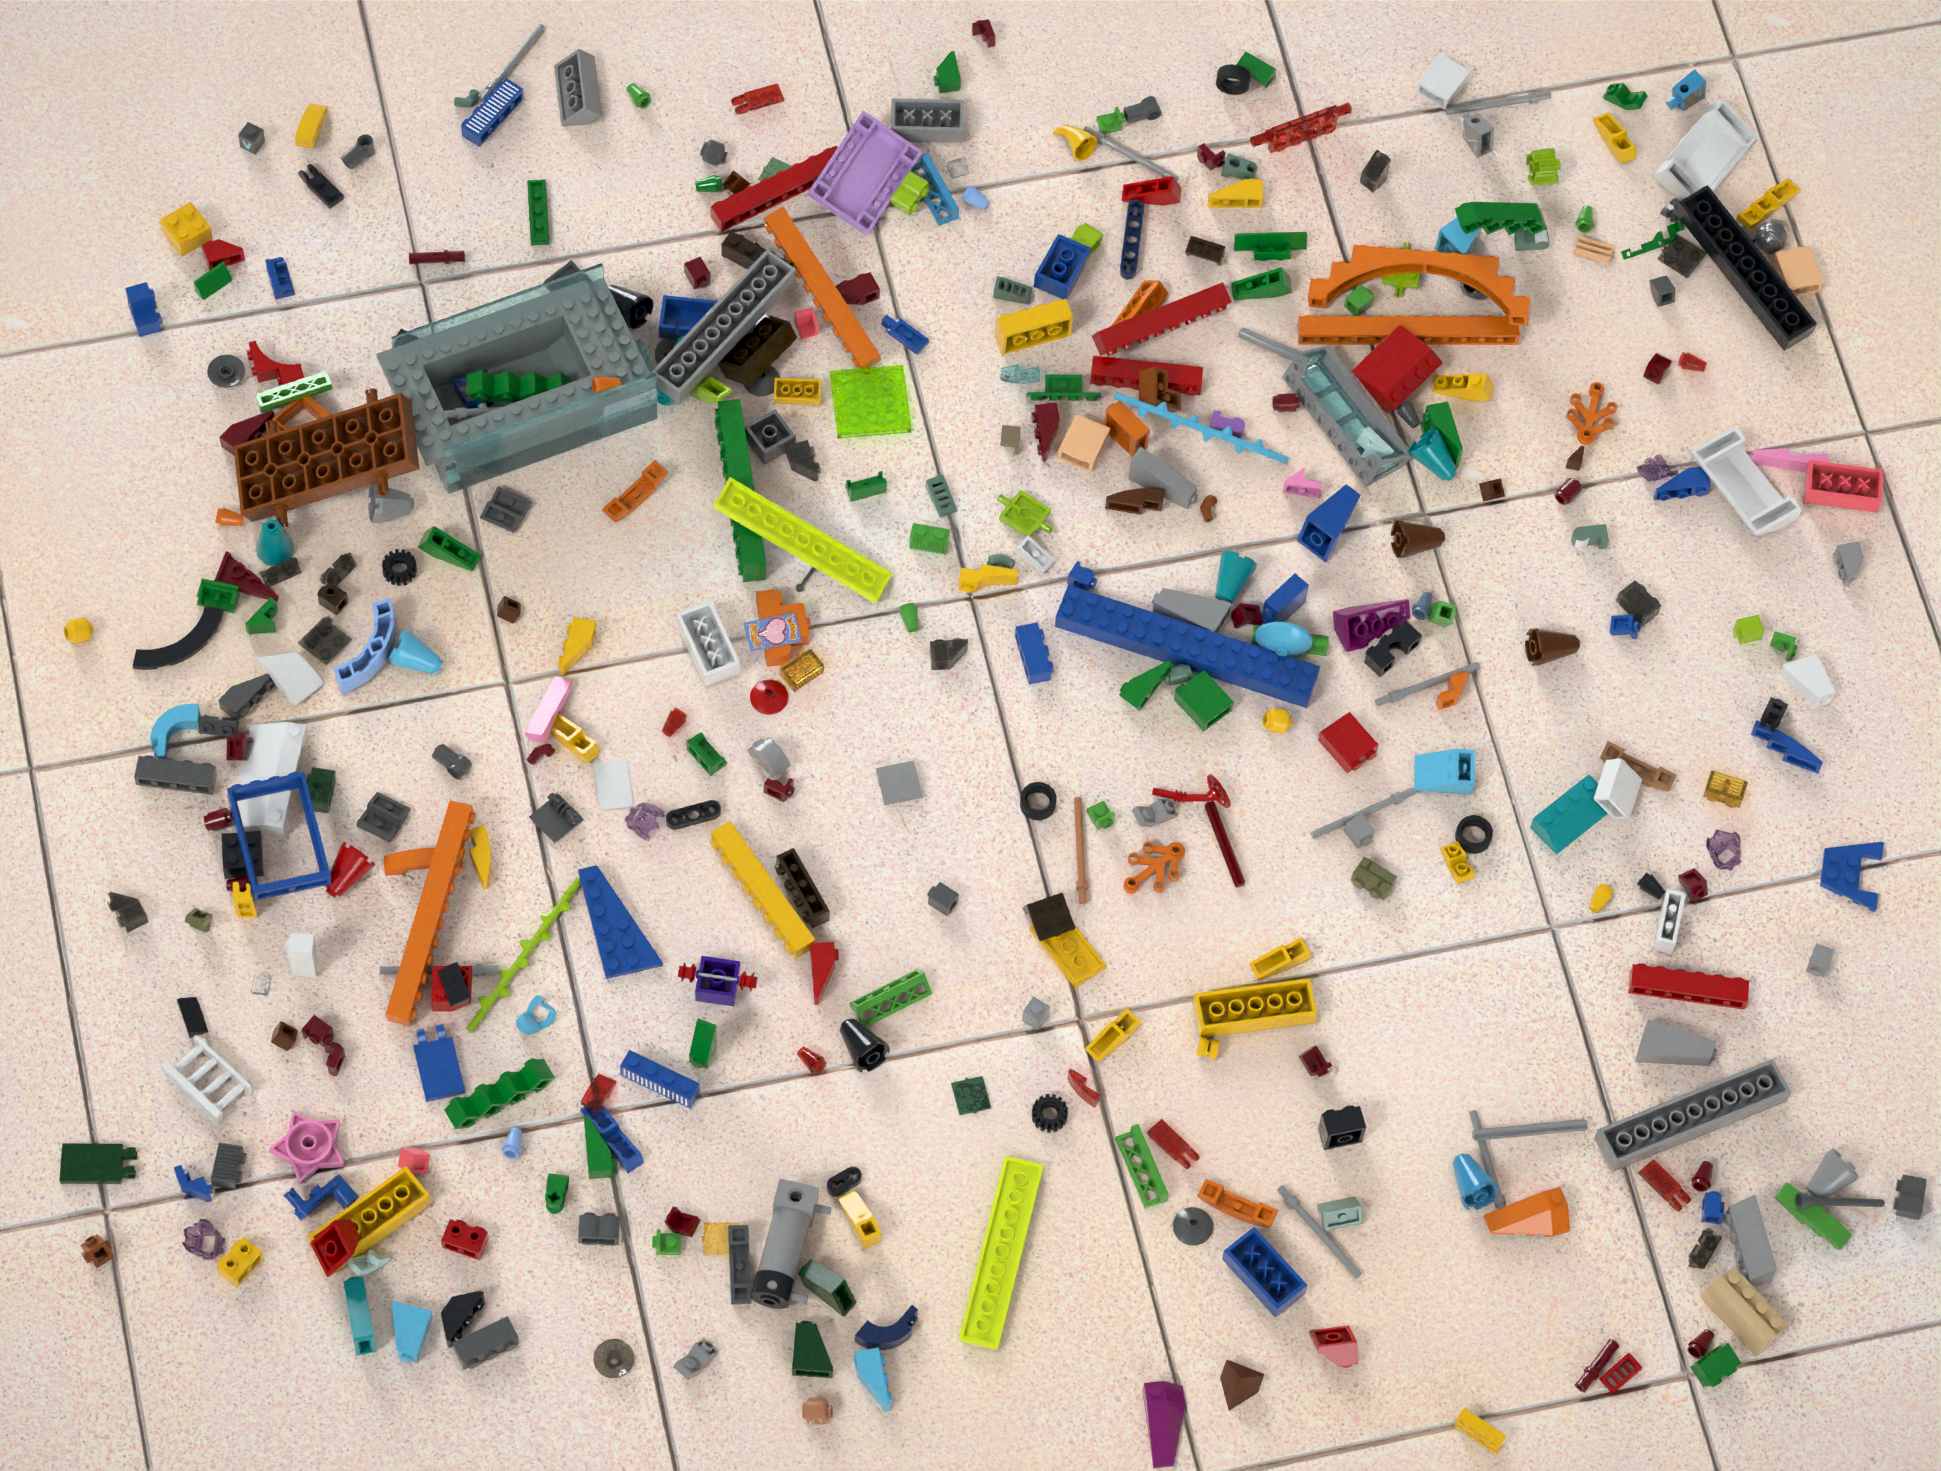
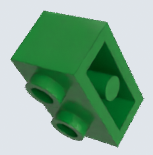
[1690,1343,1741,1387]

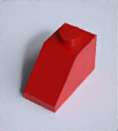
[201,239,245,271]

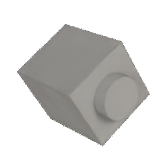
[1344,814,1375,848]
[1806,943,1835,977]
[1022,997,1050,1031]

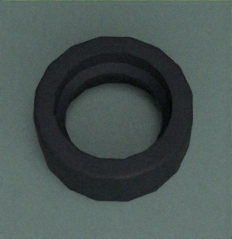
[1216,64,1251,95]
[1020,782,1057,821]
[1455,815,1493,854]

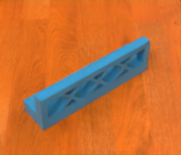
[911,153,959,226]

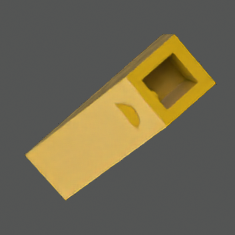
[1432,373,1494,402]
[558,617,597,675]
[837,1190,882,1250]

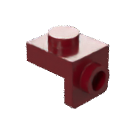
[1197,143,1226,171]
[1298,1045,1332,1077]
[665,1206,701,1237]

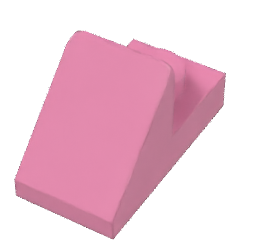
[1282,468,1322,498]

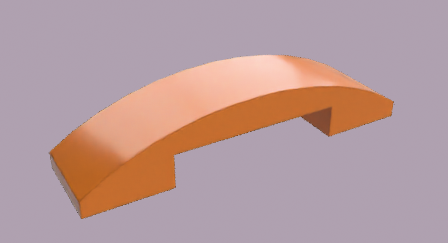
[602,460,668,523]
[384,848,463,876]
[1197,1179,1278,1228]

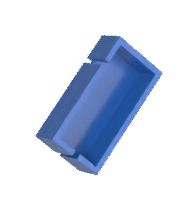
[659,295,718,340]

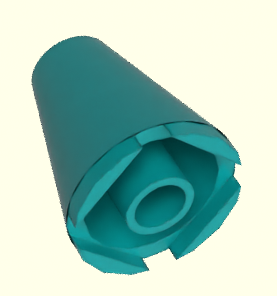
[1408,428,1457,481]
[256,519,294,566]
[1215,551,1257,603]

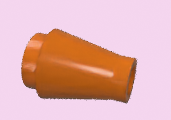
[592,376,621,395]
[215,507,244,526]

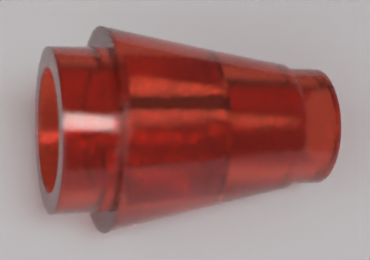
[1678,352,1707,372]
[661,708,687,737]
[797,1046,826,1074]

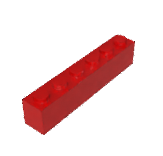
[1090,355,1203,396]
[1628,963,1749,1010]

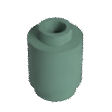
[1164,664,1192,686]

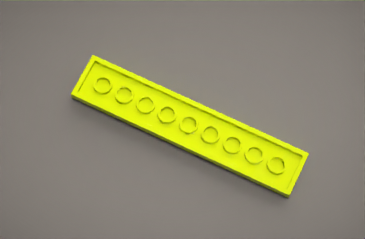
[712,477,893,604]
[958,1156,1044,1351]

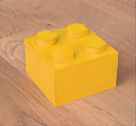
[160,202,213,257]

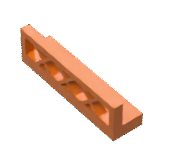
[1111,280,1169,326]

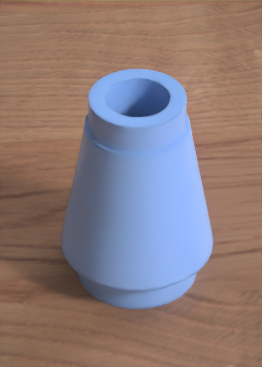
[962,186,990,210]
[502,1128,522,1159]

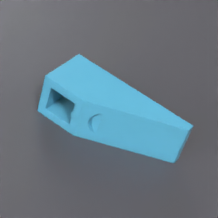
[854,1348,893,1412]

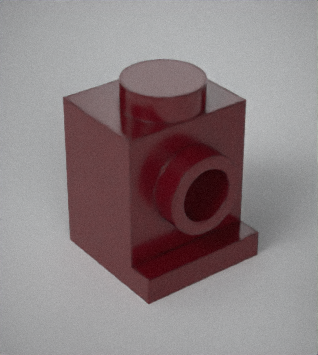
[301,1015,334,1047]

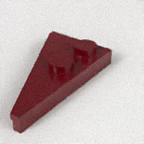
[214,551,279,602]

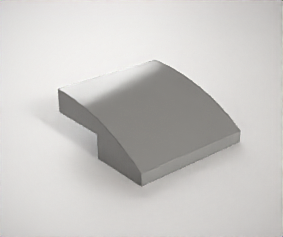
[876,761,922,805]

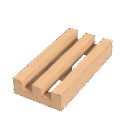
[1574,236,1614,264]

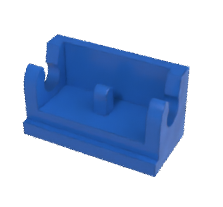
[265,257,295,300]

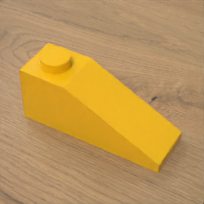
[1207,178,1263,208]

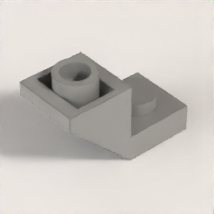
[1132,799,1178,827]
[673,1339,719,1380]

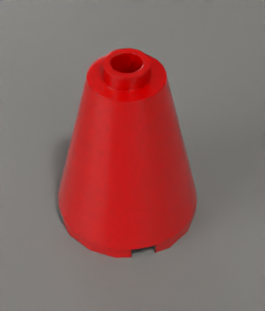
[325,842,375,898]

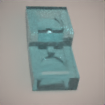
[1000,364,1041,384]

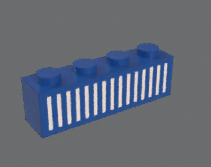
[461,78,524,147]
[620,1050,700,1109]

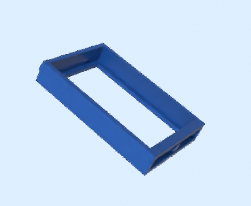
[227,772,331,901]

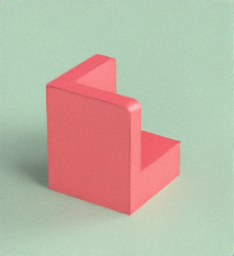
[794,307,819,339]
[398,1147,431,1174]

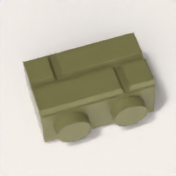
[1351,857,1397,900]

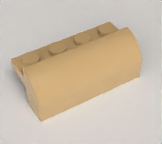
[1701,1266,1789,1357]

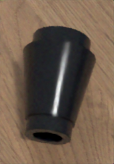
[1637,872,1666,900]

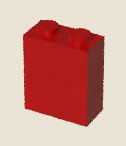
[1318,712,1379,773]

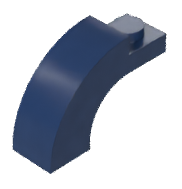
[855,1305,919,1350]

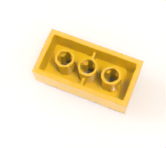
[995,299,1073,355]

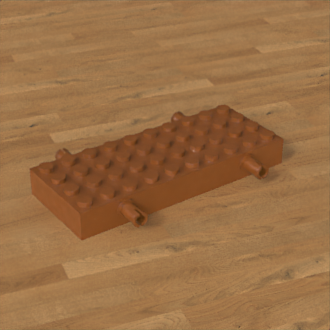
[233,388,420,528]

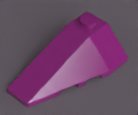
[1333,599,1410,652]
[1142,1381,1186,1468]

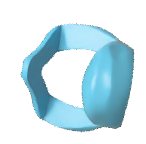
[516,995,556,1034]

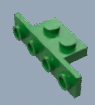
[1234,232,1307,261]
[1026,374,1101,401]

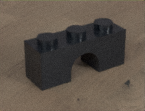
[1364,620,1422,677]

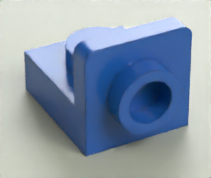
[1610,614,1640,639]

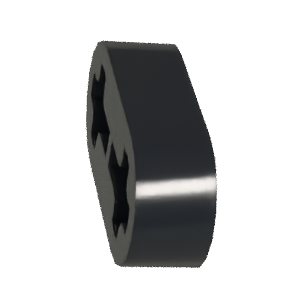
[827,1167,862,1197]

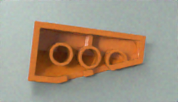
[1483,1187,1570,1237]

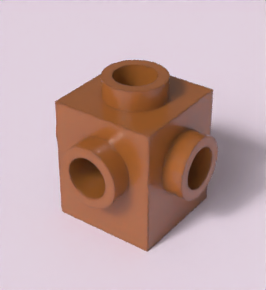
[80,1234,114,1268]

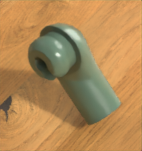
[986,554,1016,569]

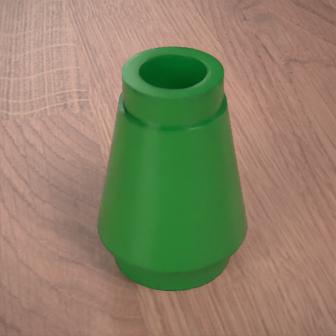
[695,174,723,192]

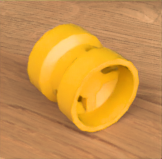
[1197,1036,1220,1060]

